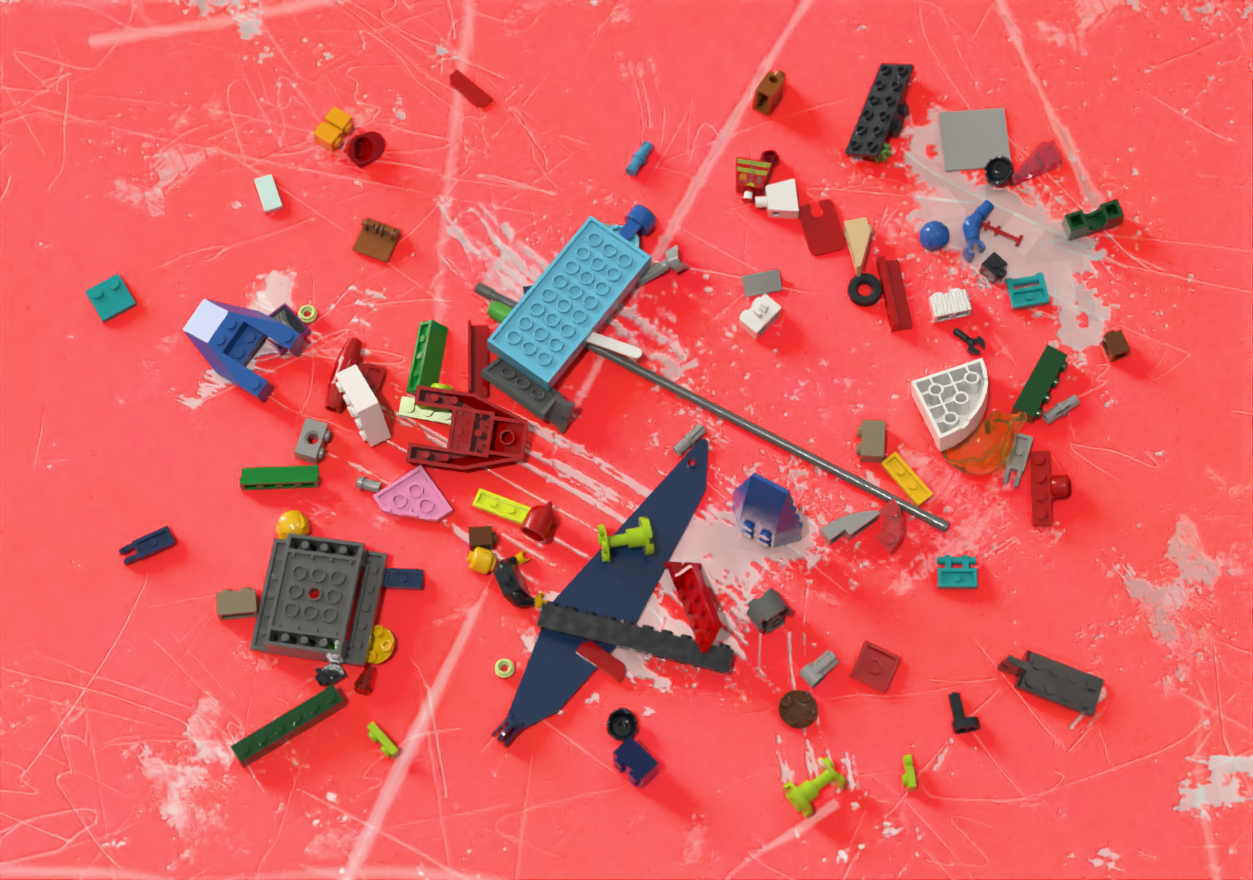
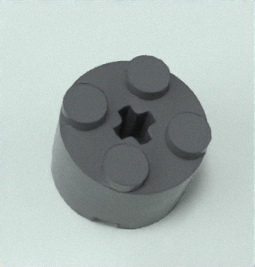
[746,588,792,634]

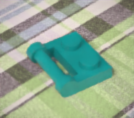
[1005,272,1050,310]

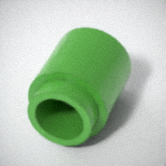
[487,301,513,323]

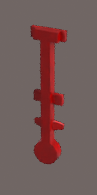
[981,221,1024,247]

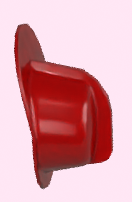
[343,132,385,165]

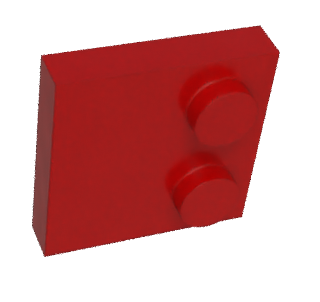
[849,640,901,693]

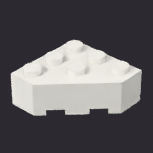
[335,364,391,447]

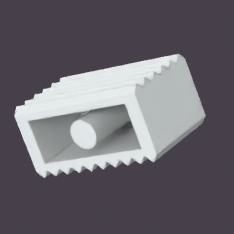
[928,288,972,323]

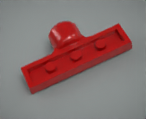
[1030,450,1072,527]

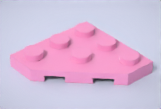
[373,465,453,522]

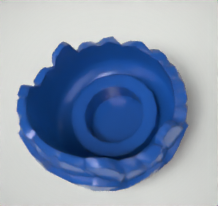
[919,221,950,251]

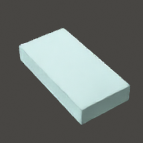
[254,174,283,214]

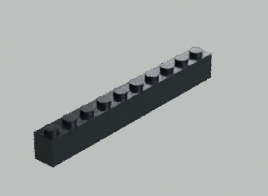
[537,601,734,675]

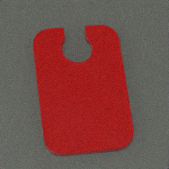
[798,199,846,256]

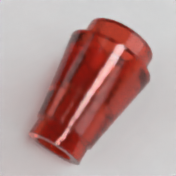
[354,665,377,696]

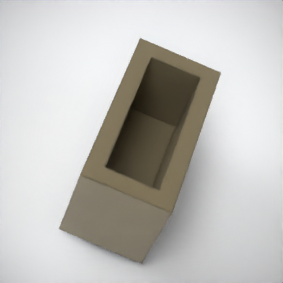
[856,419,885,463]
[216,587,258,621]

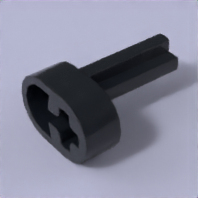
[948,692,981,734]

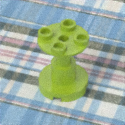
[597,516,654,562]
[782,757,846,818]

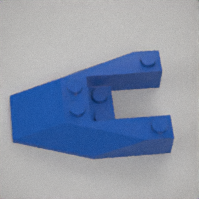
[182,299,306,403]

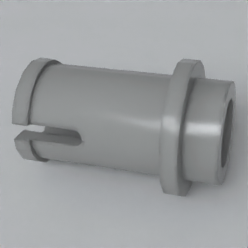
[356,475,381,493]

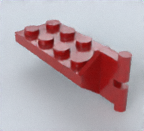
[664,561,722,652]

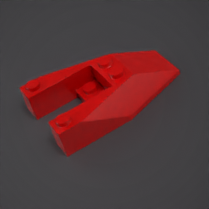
[406,385,529,470]

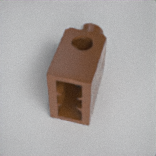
[752,70,786,117]

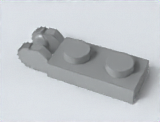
[1002,432,1033,487]

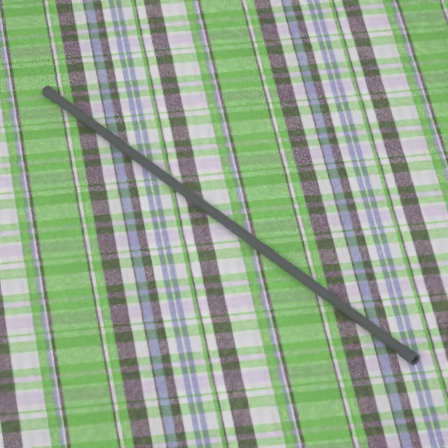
[474,282,950,533]

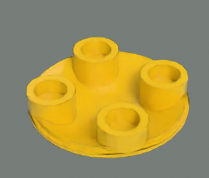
[366,625,395,664]

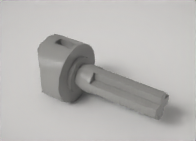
[638,245,689,285]

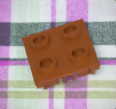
[352,218,401,262]

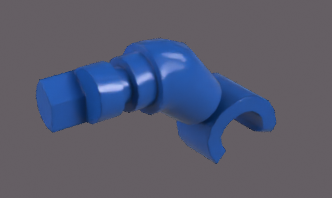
[962,200,994,262]

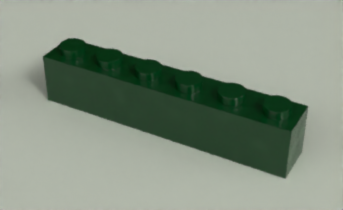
[230,684,345,768]

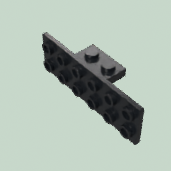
[845,63,914,157]

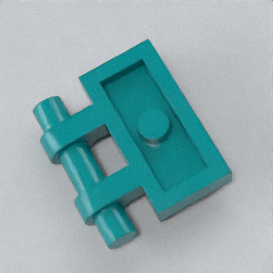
[937,555,977,589]

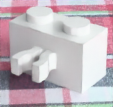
[739,294,782,340]

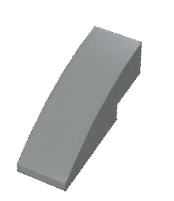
[819,510,880,546]

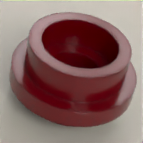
[760,150,779,166]

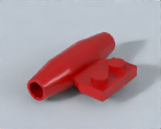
[325,338,386,413]

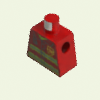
[736,157,772,203]

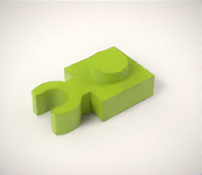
[902,754,917,792]

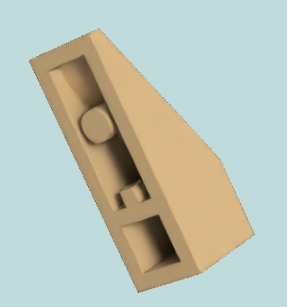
[844,217,873,277]

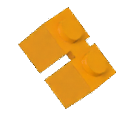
[313,106,354,152]

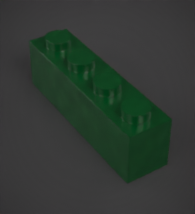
[1011,345,1068,424]

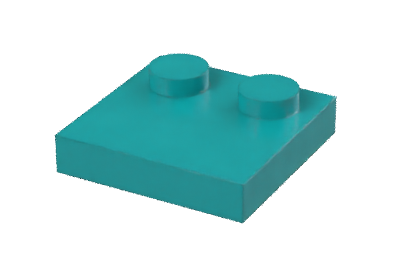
[85,274,137,324]

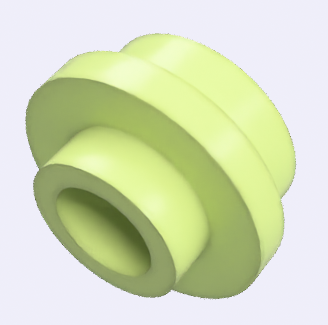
[298,305,317,323]
[495,658,514,678]

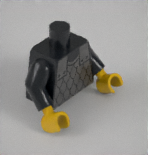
[494,550,548,608]

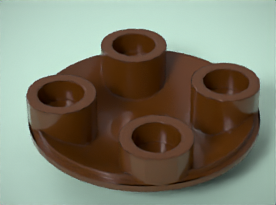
[778,690,818,728]

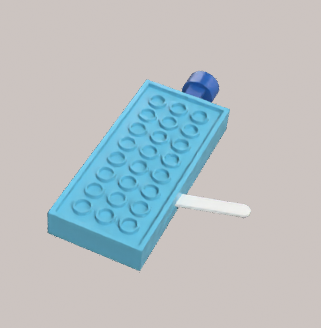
[487,204,657,391]

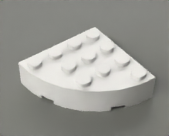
[911,358,988,452]

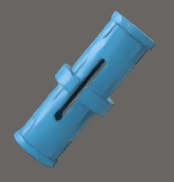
[625,141,654,176]

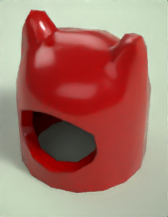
[519,501,557,543]

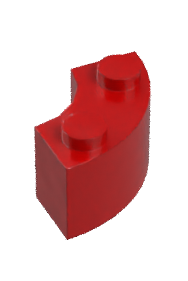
[877,498,906,555]

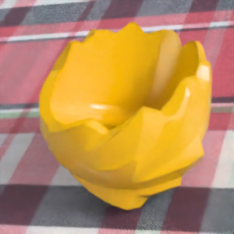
[275,510,310,540]

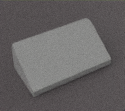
[742,269,782,298]

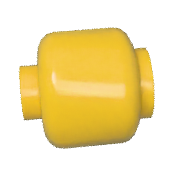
[466,547,496,574]

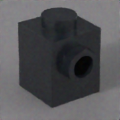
[979,252,1008,285]

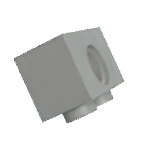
[294,418,331,465]

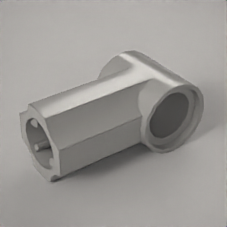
[799,650,839,688]

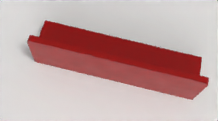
[876,255,913,332]
[468,320,488,399]

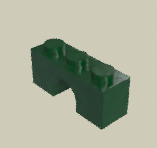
[1062,199,1124,240]

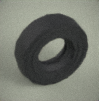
[848,273,882,307]

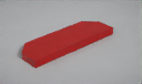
[450,69,493,107]
[576,641,625,682]

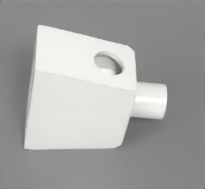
[755,179,799,219]

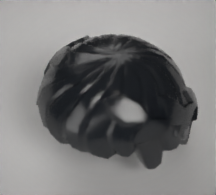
[985,156,1014,185]
[606,708,638,742]

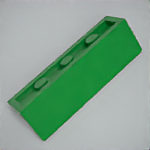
[406,320,448,395]
[240,465,319,491]

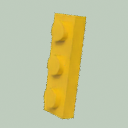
[881,451,933,507]

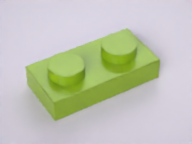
[367,721,400,760]

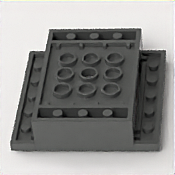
[250,533,388,667]

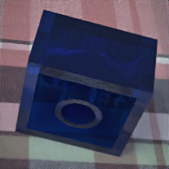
[613,736,659,789]

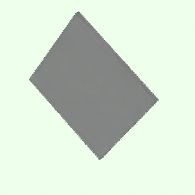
[938,107,1011,172]

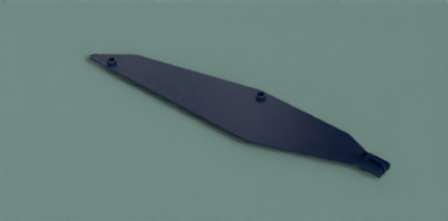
[491,438,708,748]

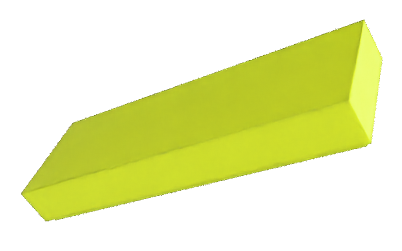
[472,488,531,525]

